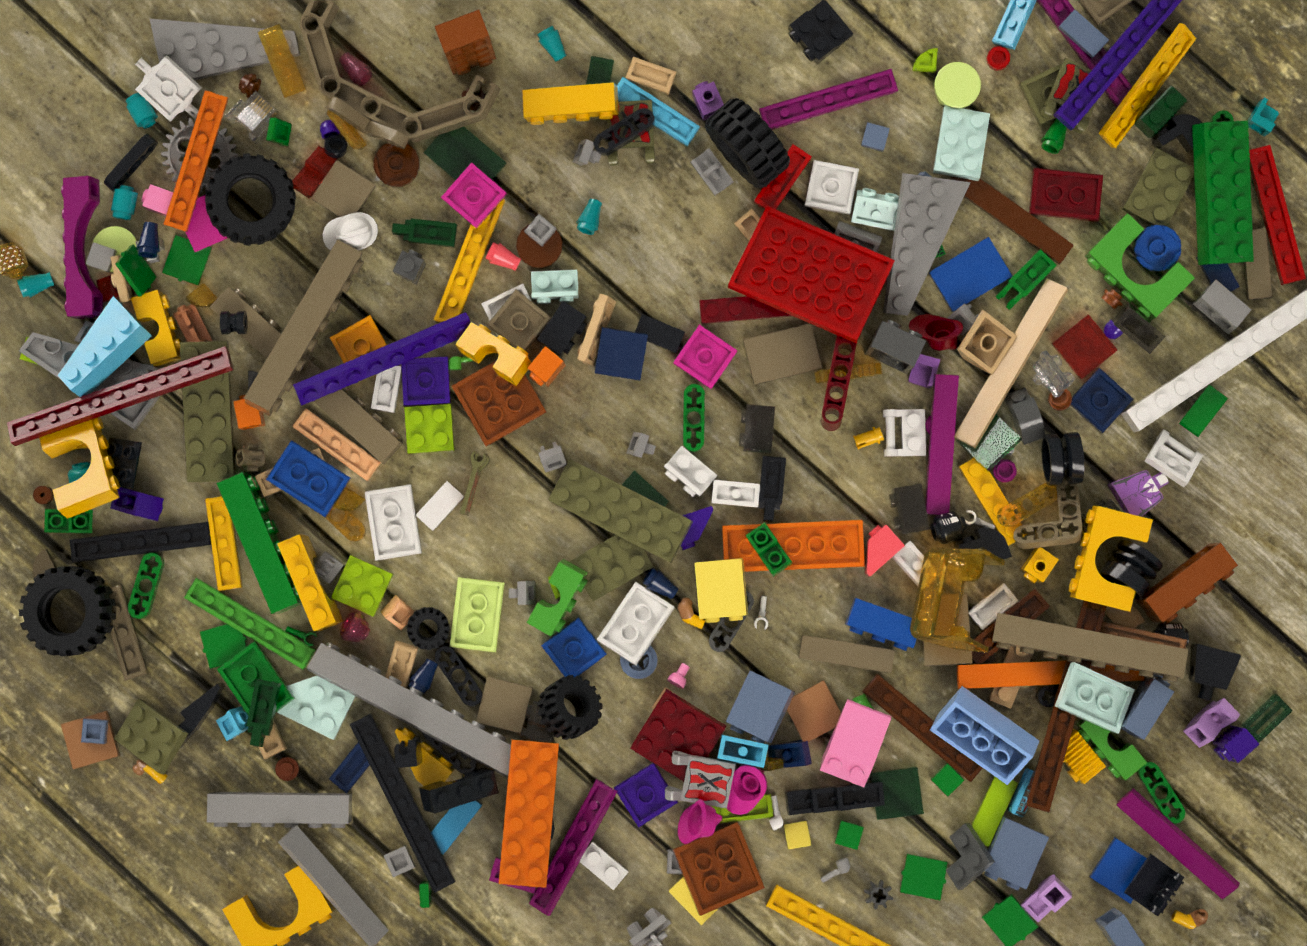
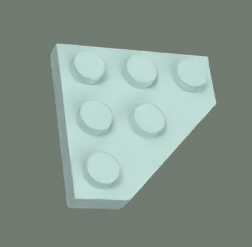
[277,676,356,740]

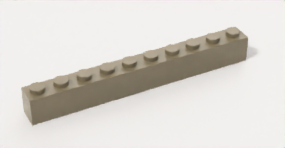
[210,286,403,464]

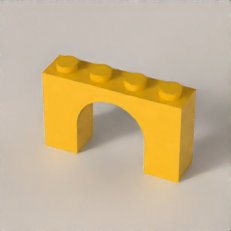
[39,417,120,519]
[1069,506,1153,612]
[277,534,344,631]
[222,866,335,946]

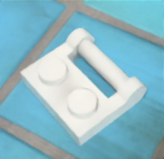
[883,409,926,457]
[1145,429,1203,487]

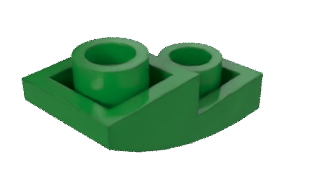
[1179,385,1228,437]
[44,509,93,533]
[745,522,792,577]

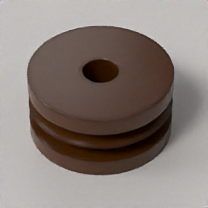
[33,486,54,505]

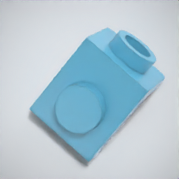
[216,706,248,741]

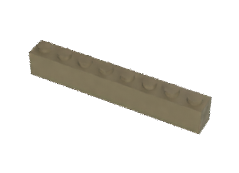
[244,239,364,416]
[992,613,1189,682]

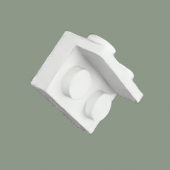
[664,446,717,497]

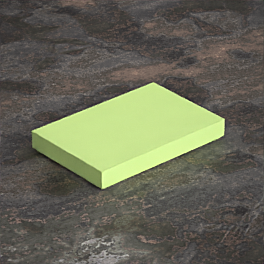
[449,577,505,652]

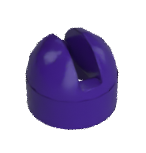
[320,120,340,140]
[1104,319,1125,339]

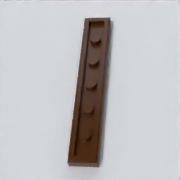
[950,176,1074,265]
[862,674,983,782]

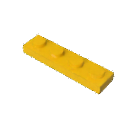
[959,455,1027,546]

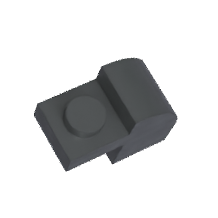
[1004,388,1045,445]

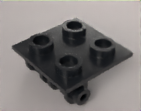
[107,438,142,489]
[1124,853,1185,916]

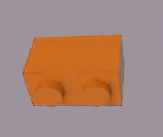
[528,346,566,387]

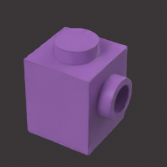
[692,81,724,121]

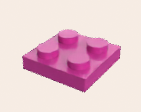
[441,162,507,229]
[673,325,737,389]

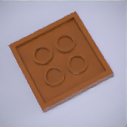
[451,360,547,447]
[672,822,765,916]

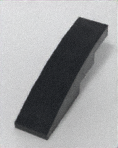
[178,683,225,748]
[785,782,885,816]

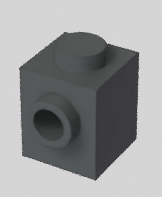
[393,250,426,285]

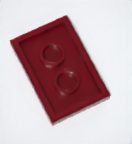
[1029,168,1103,222]

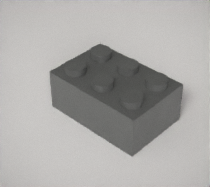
[865,320,926,374]

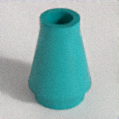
[537,26,567,62]
[576,199,602,235]
[17,272,54,298]

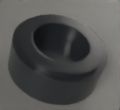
[324,134,348,158]

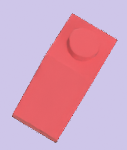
[865,525,905,577]

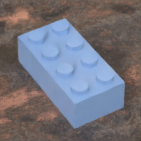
[930,686,1039,785]

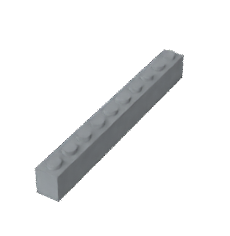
[307,642,511,778]

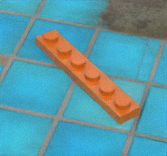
[164,90,229,232]

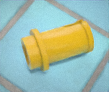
[853,427,884,450]

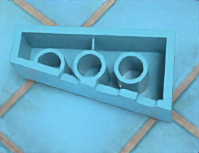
[58,296,152,397]

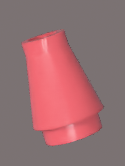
[485,242,521,271]

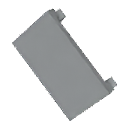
[1193,280,1252,334]

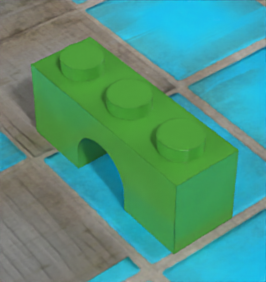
[527,559,588,636]
[1076,719,1147,781]

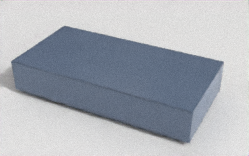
[1058,9,1109,58]

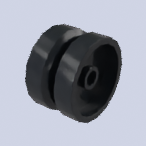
[1041,432,1085,486]

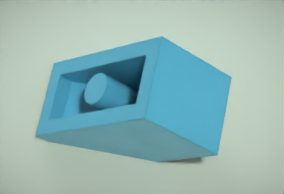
[717,735,768,768]

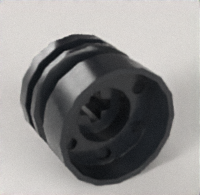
[1099,540,1163,600]

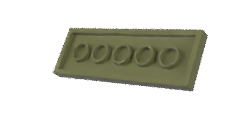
[180,341,235,482]
[548,459,693,563]

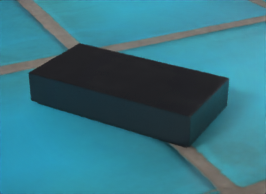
[635,314,685,354]

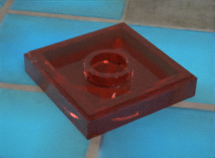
[1052,314,1118,380]

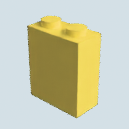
[695,558,748,623]

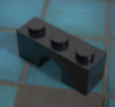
[419,768,499,814]

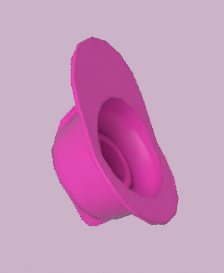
[726,765,767,815]
[677,799,722,844]

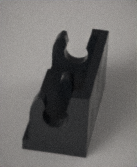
[393,736,422,768]

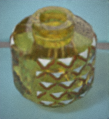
[0,243,28,279]

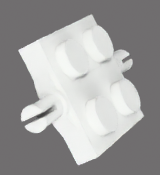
[135,55,202,122]

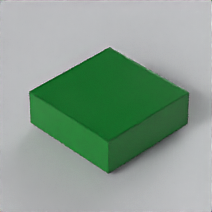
[266,118,292,146]
[930,763,964,797]
[834,820,864,850]
[419,881,432,908]

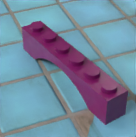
[61,176,103,319]

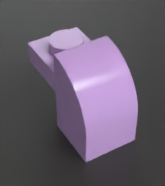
[1183,698,1240,748]
[1021,874,1072,922]

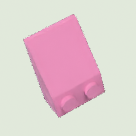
[820,699,891,787]

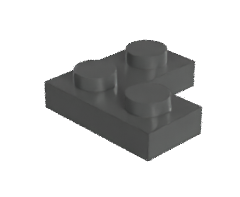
[946,823,995,890]

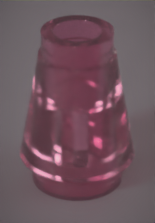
[339,52,373,86]

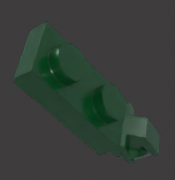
[392,218,458,248]
[247,679,281,747]

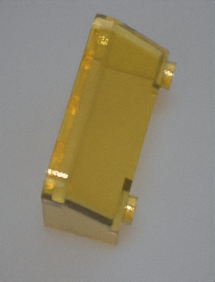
[910,548,1005,652]

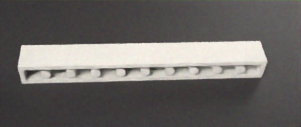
[1121,289,1307,433]

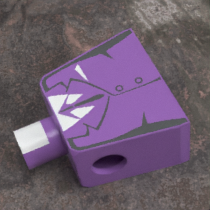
[1107,470,1169,517]

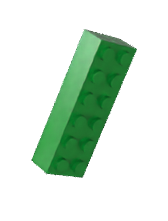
[1192,120,1254,265]
[217,472,302,614]

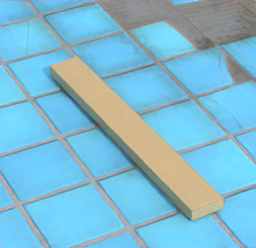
[955,279,1068,449]

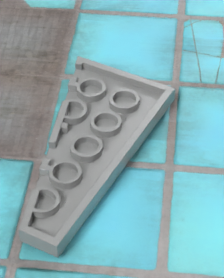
[150,19,301,80]
[883,173,971,316]
[19,332,160,430]

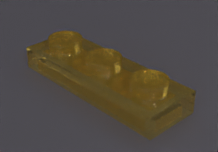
[258,24,306,98]

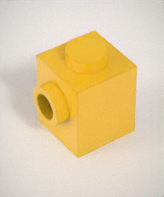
[1020,547,1059,584]

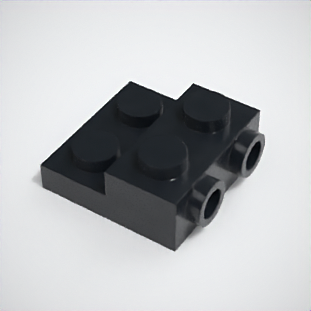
[788,0,853,65]

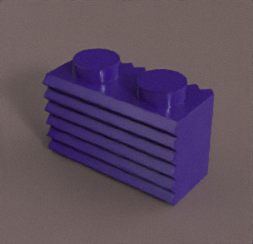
[1213,725,1260,763]

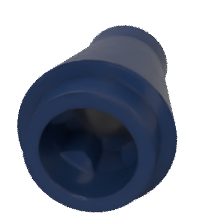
[136,222,160,258]
[642,568,679,599]
[408,658,438,695]

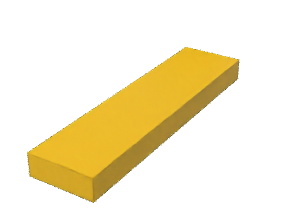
[205,496,243,591]

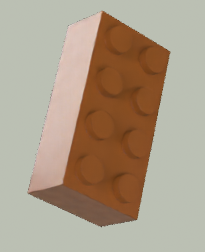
[434,10,496,76]
[1135,543,1238,623]

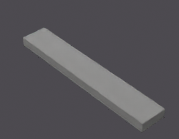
[278,825,389,946]

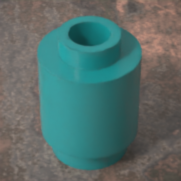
[125,93,158,129]
[111,185,138,220]

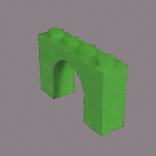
[1085,213,1195,320]

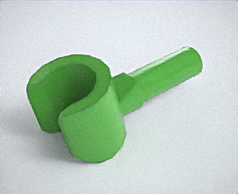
[449,356,473,370]

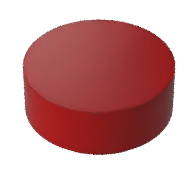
[986,46,1010,71]

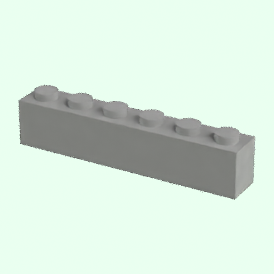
[207,792,352,828]

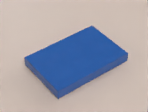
[928,237,1013,312]
[266,440,351,517]

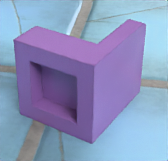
[908,354,940,389]

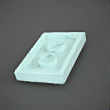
[933,105,990,181]
[1055,662,1135,734]

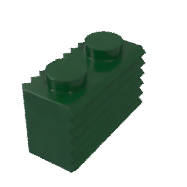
[1134,86,1187,138]

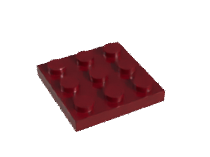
[630,689,726,782]

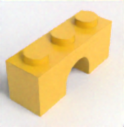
[131,290,181,367]
[455,322,531,386]

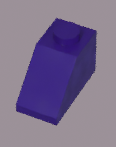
[110,487,164,521]
[681,506,713,551]

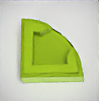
[912,48,938,73]

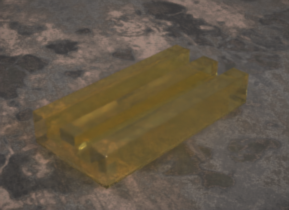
[327,110,367,150]

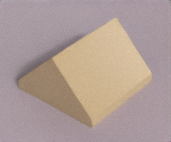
[957,310,1017,375]

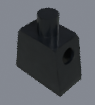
[1189,643,1241,701]

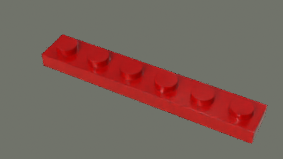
[1249,145,1306,285]

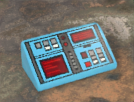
[1008,768,1035,817]

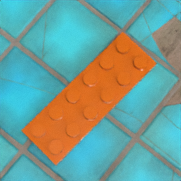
[722,520,865,572]
[499,740,559,888]

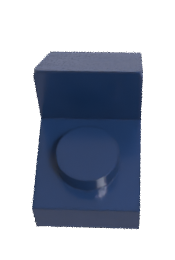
[768,740,812,769]

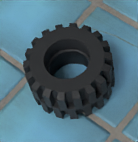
[537,675,603,740]

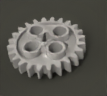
[161,118,238,193]

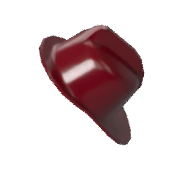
[908,314,964,351]

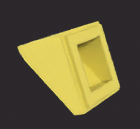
[783,821,811,849]

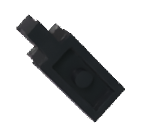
[759,456,786,522]

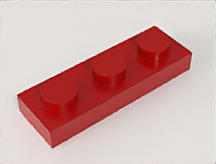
[754,144,812,210]

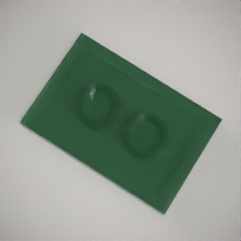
[423,127,506,181]

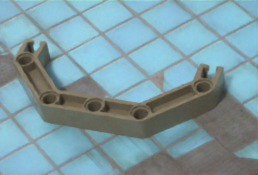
[300,0,501,142]

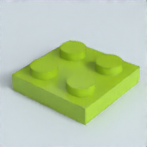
[404,404,455,454]
[331,555,394,617]

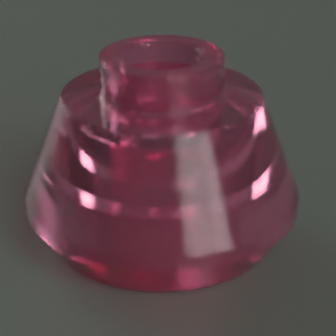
[340,611,370,642]

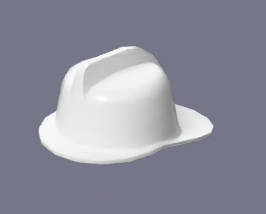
[323,212,378,250]

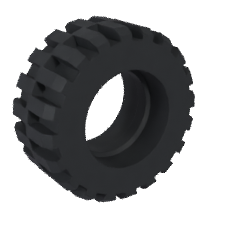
[705,98,790,188]
[205,153,296,246]
[19,566,116,656]

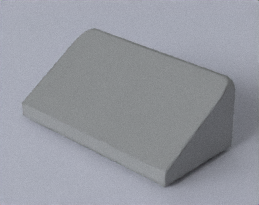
[834,221,882,252]

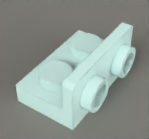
[851,188,899,231]
[531,270,579,304]

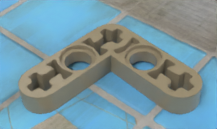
[326,97,409,149]
[1013,480,1083,549]

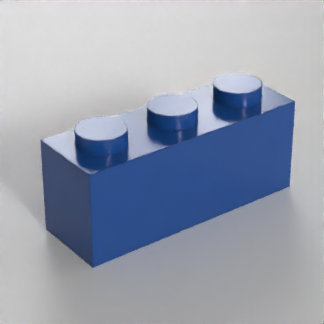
[845,598,923,651]

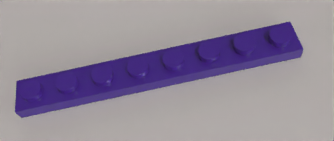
[1054,0,1182,131]
[293,312,471,406]

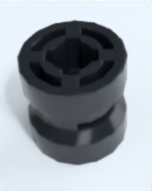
[220,311,248,335]

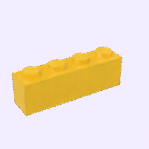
[522,82,619,125]

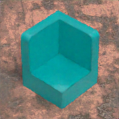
[1248,97,1279,137]

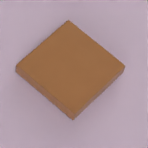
[787,680,841,742]
[61,711,120,769]

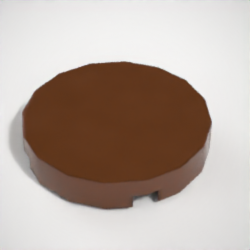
[373,143,420,187]
[516,224,563,269]

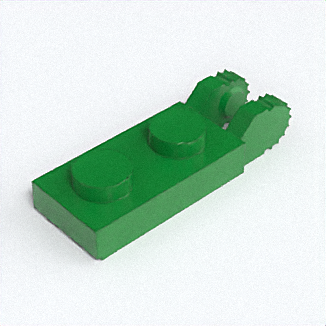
[995,249,1057,310]

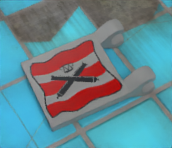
[665,751,736,808]

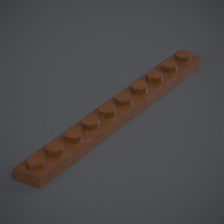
[1025,600,1107,813]

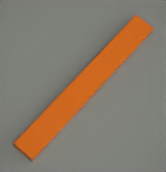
[956,660,1144,689]

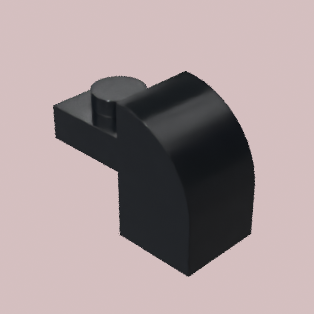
[1153,114,1203,152]
[956,528,1012,565]

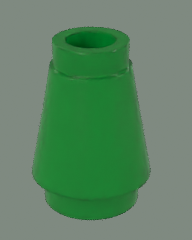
[1041,118,1067,154]

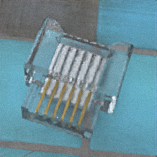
[225,91,279,145]

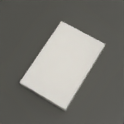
[365,484,422,561]
[597,582,675,666]

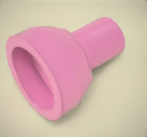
[667,663,690,689]

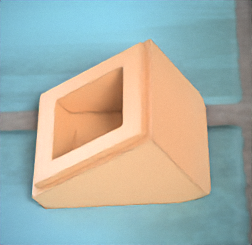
[381,595,415,631]

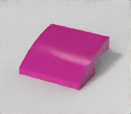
[185,194,227,252]

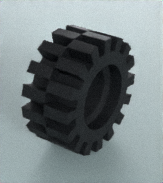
[407,607,450,650]

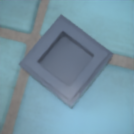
[861,122,890,152]
[81,718,109,744]

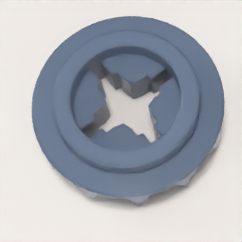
[620,646,657,679]

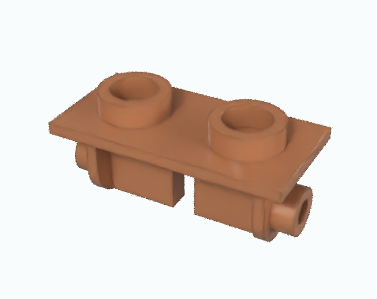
[173,303,213,342]

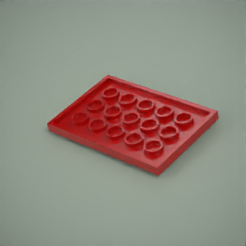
[728,206,895,344]

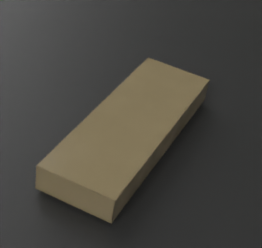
[1244,228,1272,300]

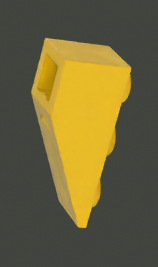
[395,727,454,786]

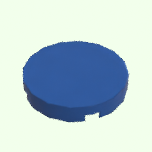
[1134,225,1181,271]

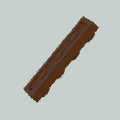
[971,589,1050,664]

